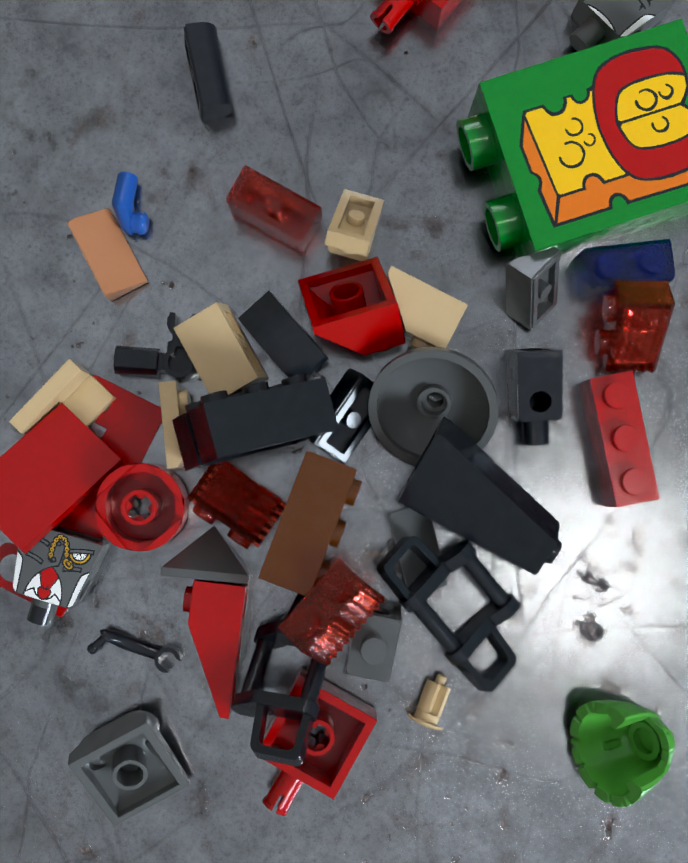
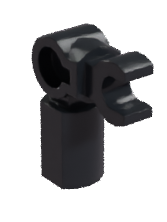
[113,312,196,383]

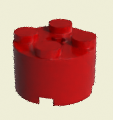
[95,463,190,551]

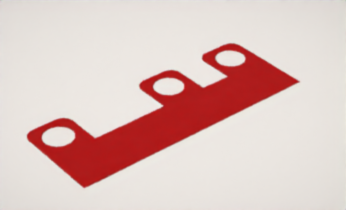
[0,375,162,618]

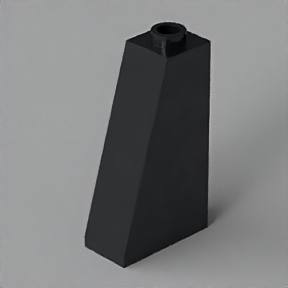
[398,416,562,576]

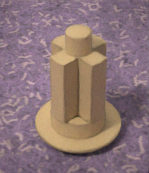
[407,674,451,730]

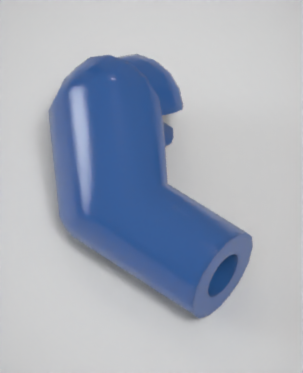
[112,172,149,236]

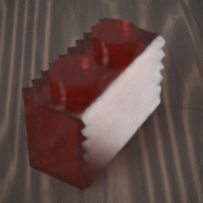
[226,165,322,253]
[594,280,675,373]
[187,461,287,549]
[278,558,385,665]

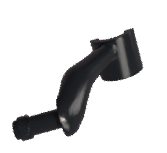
[87,629,183,673]

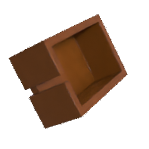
[258,451,362,597]

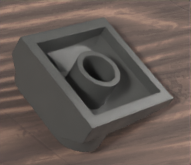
[68,710,190,826]

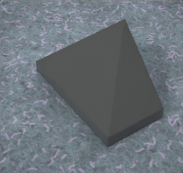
[160,526,252,584]

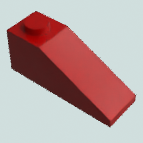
[183,579,249,719]

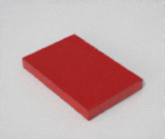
[0,403,123,554]

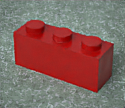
[578,370,660,508]

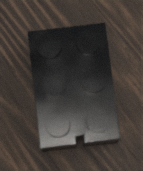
[172,374,339,471]

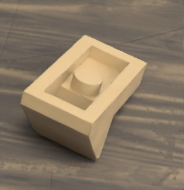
[324,189,384,261]
[158,380,191,469]

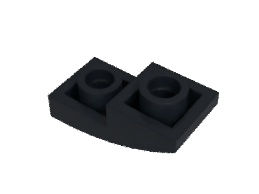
[238,291,329,377]

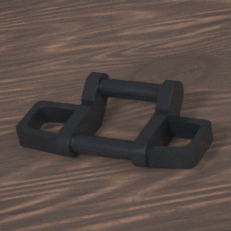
[376,536,521,693]
[231,590,347,766]

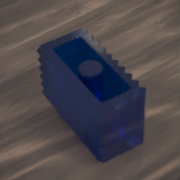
[574,239,676,299]

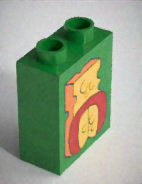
[456,18,688,258]

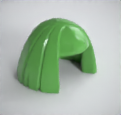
[570,699,675,807]

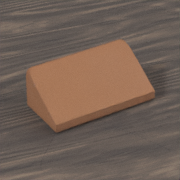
[67,208,148,301]

